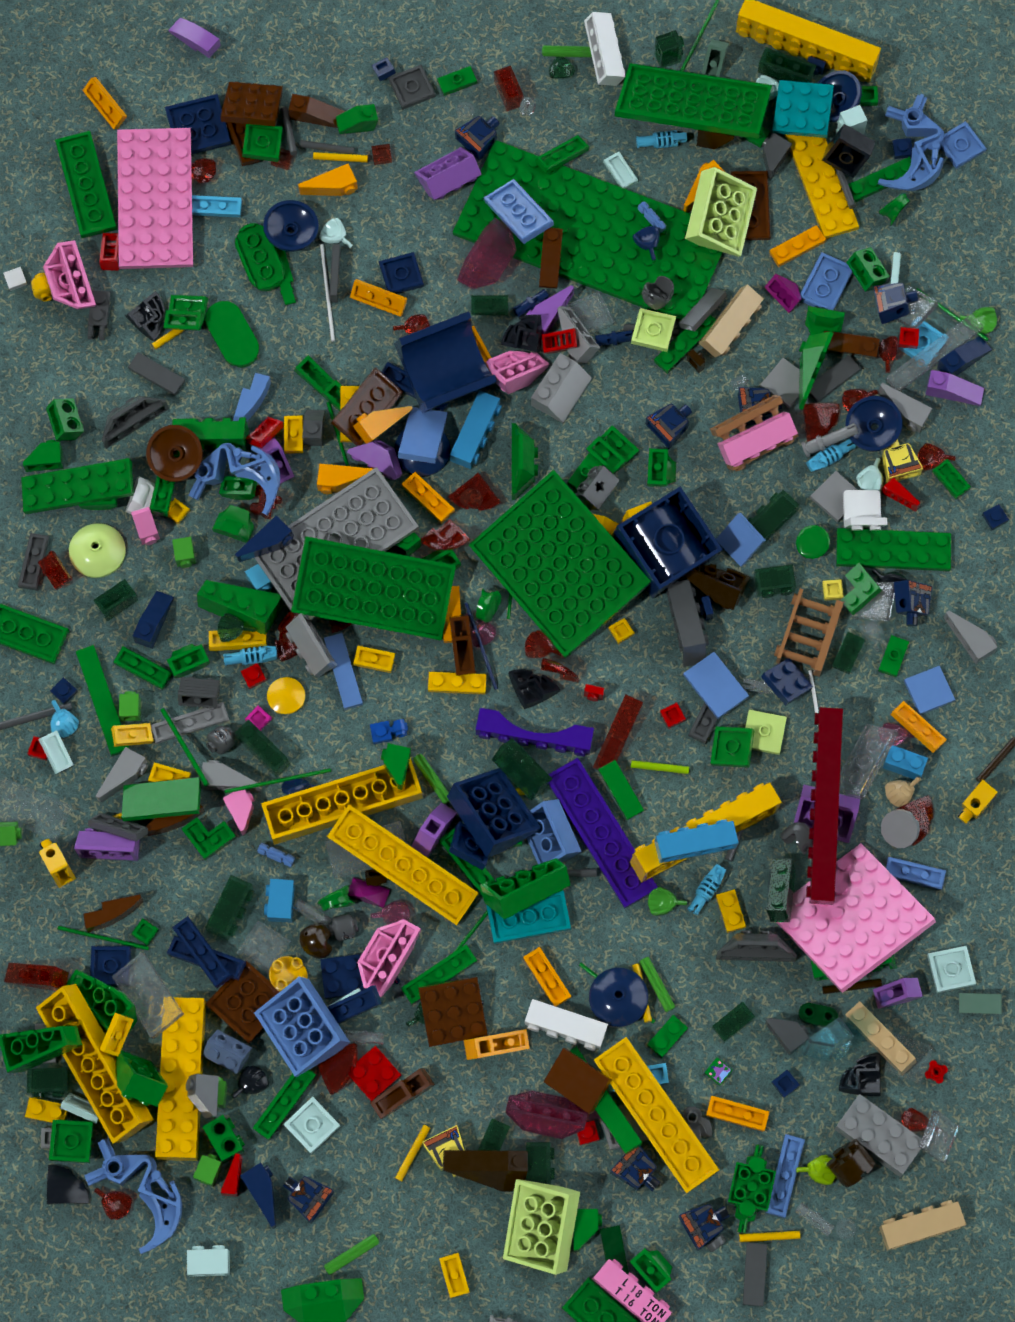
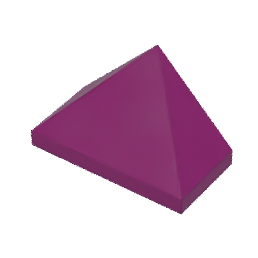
[764,274,801,313]
[348,877,390,908]

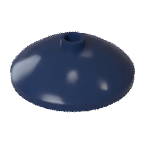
[818,70,862,122]
[263,200,319,252]
[846,396,902,452]
[394,429,451,477]
[589,968,648,1027]

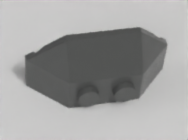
[102,395,169,449]
[716,930,796,962]

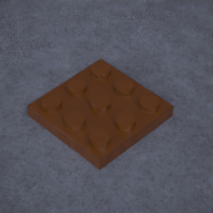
[221,82,283,126]
[206,961,279,1044]
[418,976,488,1047]

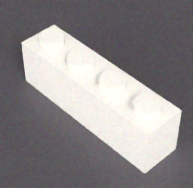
[584,12,625,86]
[525,999,608,1051]

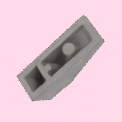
[557,306,600,363]
[879,383,932,433]
[944,611,997,664]
[96,747,148,803]
[201,760,261,792]

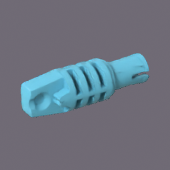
[636,130,687,149]
[806,438,856,472]
[223,646,278,666]
[687,864,726,916]

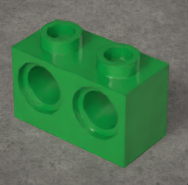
[846,247,890,292]
[46,398,84,441]
[203,1115,245,1164]

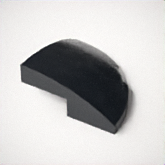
[126,291,165,341]
[501,314,542,352]
[508,669,560,709]
[839,1053,881,1096]
[47,1165,89,1205]

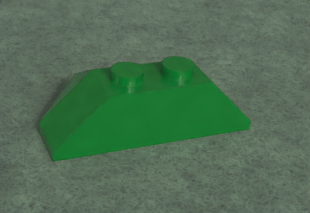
[512,423,538,500]
[281,1278,364,1322]

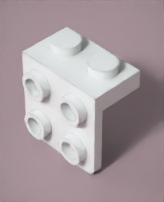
[843,490,887,531]

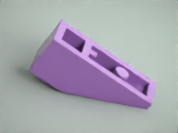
[526,285,574,334]
[925,370,984,406]

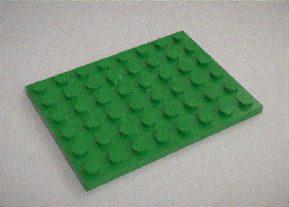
[469,470,651,658]

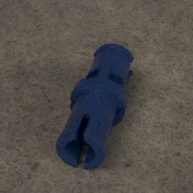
[512,289,549,318]
[595,330,633,346]

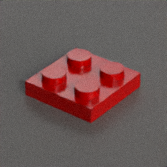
[346,1045,402,1101]

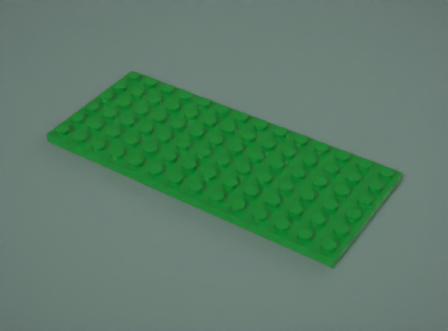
[453,140,723,322]

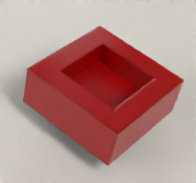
[899,327,919,349]
[241,663,267,689]
[584,684,605,701]
[660,702,686,729]
[28,736,48,761]
[575,1120,600,1146]

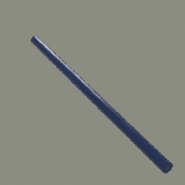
[464,602,498,690]

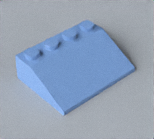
[254,976,350,1077]

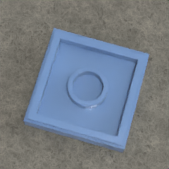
[940,121,987,169]
[716,513,766,567]
[904,666,955,715]

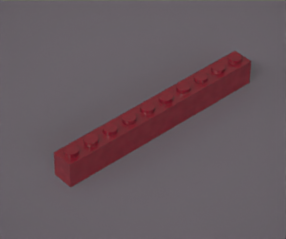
[806,707,843,905]

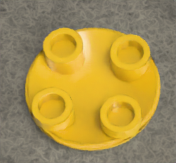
[267,677,305,714]
[269,956,308,992]

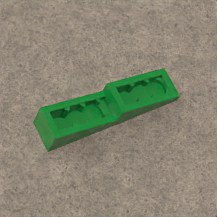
[294,355,342,411]

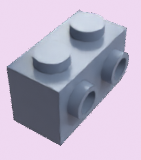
[202,1029,252,1074]

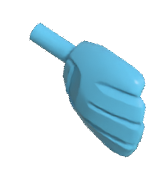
[50,700,79,738]

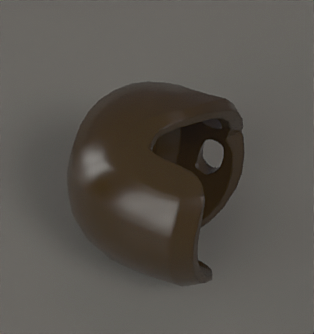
[300,924,332,959]

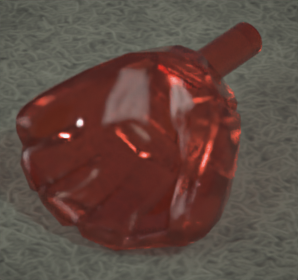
[192,158,216,184]
[393,314,430,334]
[879,336,899,373]
[842,389,878,412]
[917,443,956,470]
[525,630,562,658]
[901,1108,939,1133]
[94,1188,133,1220]

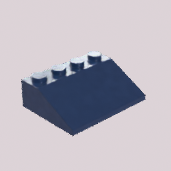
[447,767,541,858]

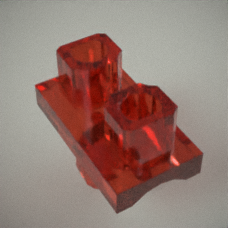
[250,485,282,519]
[38,551,72,590]

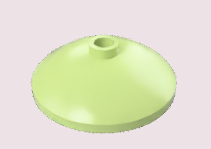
[69,523,126,578]

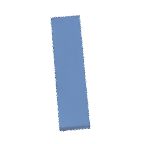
[324,633,363,710]
[765,1134,805,1218]

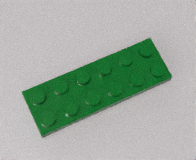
[55,131,117,238]
[21,458,134,514]
[836,528,951,571]

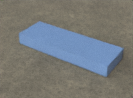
[886,857,946,890]

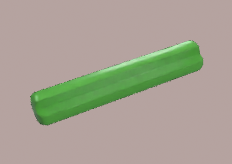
[542,45,592,57]
[413,754,450,804]
[640,957,675,1012]
[324,1234,379,1275]

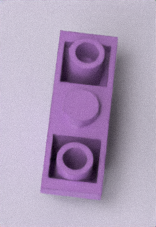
[347,439,403,480]
[411,803,458,858]

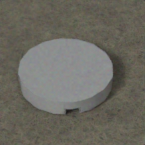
[881,809,920,848]

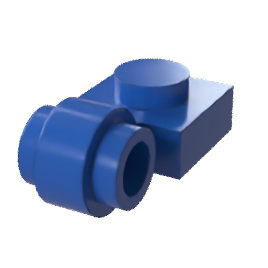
[370,719,408,744]

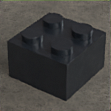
[822,124,876,178]

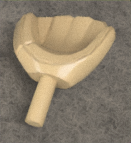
[885,776,921,808]

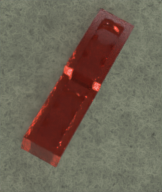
[593,694,643,770]

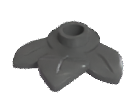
[682,1106,712,1140]

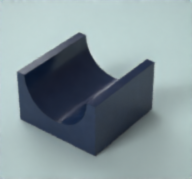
[394,311,497,413]
[611,486,723,599]

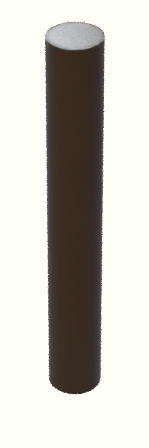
[976,737,1015,783]
[822,979,882,994]

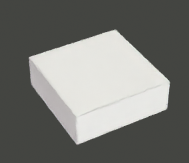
[3,267,27,291]

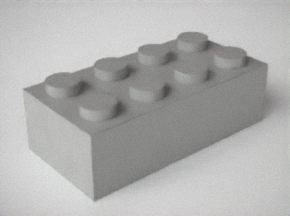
[834,1094,925,1177]

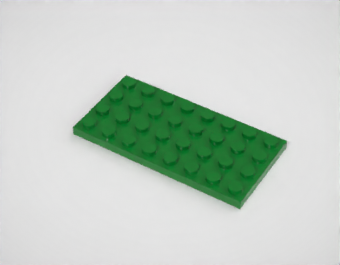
[615,63,772,139]
[291,536,456,641]

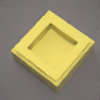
[822,579,844,601]

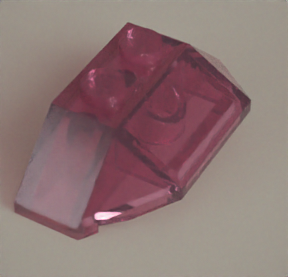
[457,218,517,290]
[505,1091,588,1139]

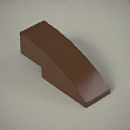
[449,615,475,676]
[146,804,205,836]
[83,895,143,933]
[370,1068,435,1119]

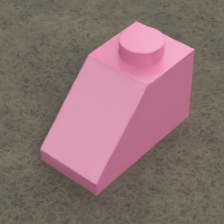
[131,507,160,545]
[223,790,255,836]

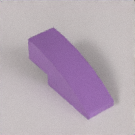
[168,18,221,58]

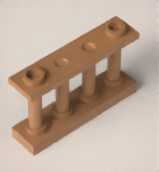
[710,395,798,471]
[774,588,844,677]

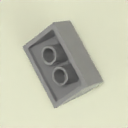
[531,353,592,423]
[286,613,337,677]

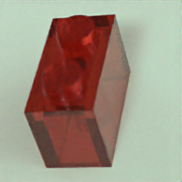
[494,65,524,111]

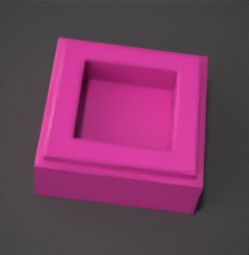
[245,706,272,732]

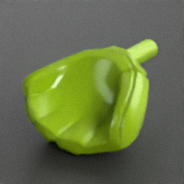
[796,1155,835,1185]

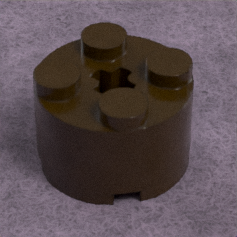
[827,1139,875,1187]

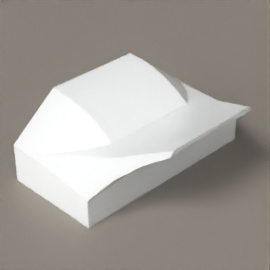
[125,476,155,514]

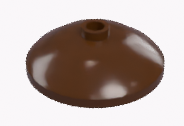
[146,425,203,482]

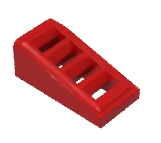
[99,233,119,271]
[542,328,577,354]
[881,478,920,512]
[221,1154,243,1197]

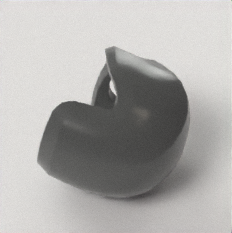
[641,276,674,310]
[780,822,812,855]

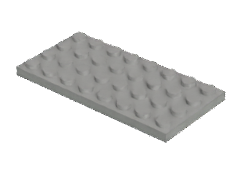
[255,467,419,613]

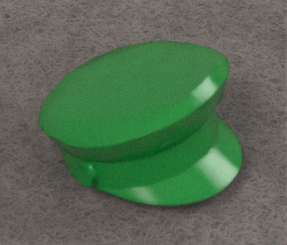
[879,193,910,226]
[796,525,830,559]
[476,588,501,623]
[317,885,355,911]

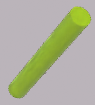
[631,760,689,774]

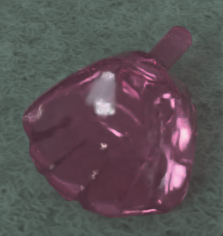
[465,612,496,647]
[879,723,916,747]
[371,900,410,925]

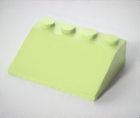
[685,167,757,257]
[503,1179,580,1275]

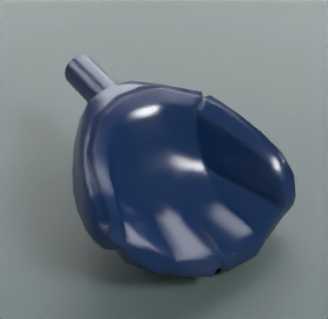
[632,226,660,261]
[281,778,316,795]

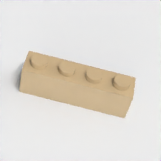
[699,284,764,357]
[845,1001,917,1076]
[879,1200,966,1251]

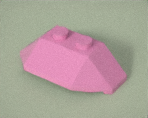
[43,240,96,309]
[486,351,549,394]
[357,919,421,997]

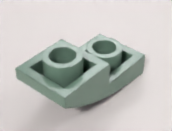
[959,993,1002,1014]

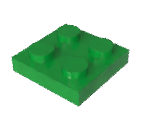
[242,124,283,162]
[710,726,755,768]
[49,1120,94,1163]

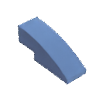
[233,373,271,421]

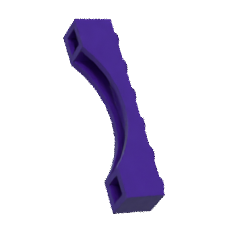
[475,708,594,756]

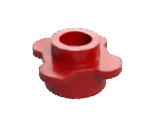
[925,1060,948,1084]

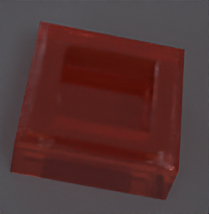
[371,144,392,165]
[271,148,294,170]

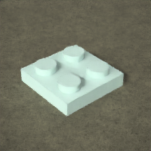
[927,946,976,993]
[284,1097,341,1154]

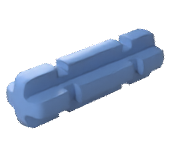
[638,202,666,233]
[257,843,295,867]

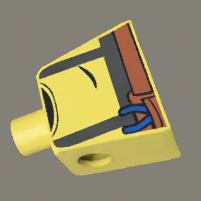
[882,439,923,483]
[422,1125,464,1177]

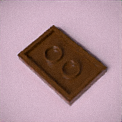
[544,1048,612,1114]

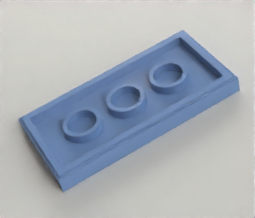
[484,179,554,244]
[398,407,448,464]

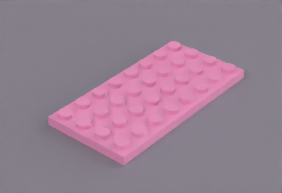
[117,128,193,269]

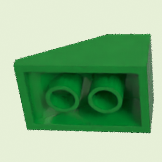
[116,1050,168,1107]

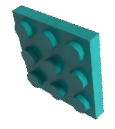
[773,80,834,138]

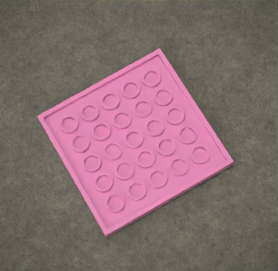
[769,843,936,993]

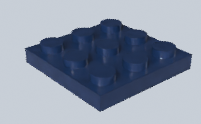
[165,94,231,154]

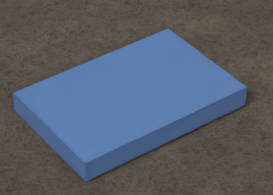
[800,252,853,310]
[683,652,749,719]

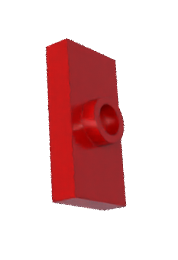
[246,417,284,448]

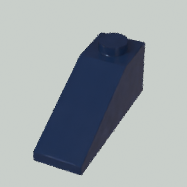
[937,336,992,376]
[235,515,294,562]
[133,591,174,649]
[240,1163,276,1229]

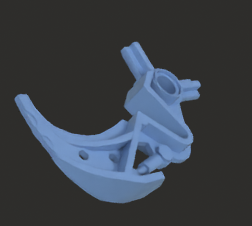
[878,94,944,191]
[189,443,280,515]
[84,1138,182,1254]

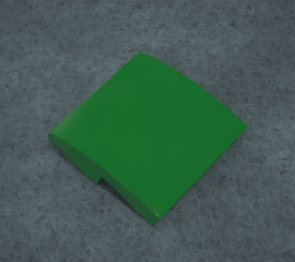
[164,295,208,331]
[586,425,639,474]

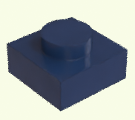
[806,56,826,75]
[371,57,396,81]
[892,138,912,159]
[982,504,1009,530]
[699,596,714,621]
[50,677,78,704]
[771,1070,800,1098]

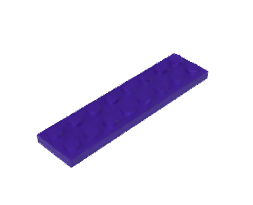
[544,758,657,909]

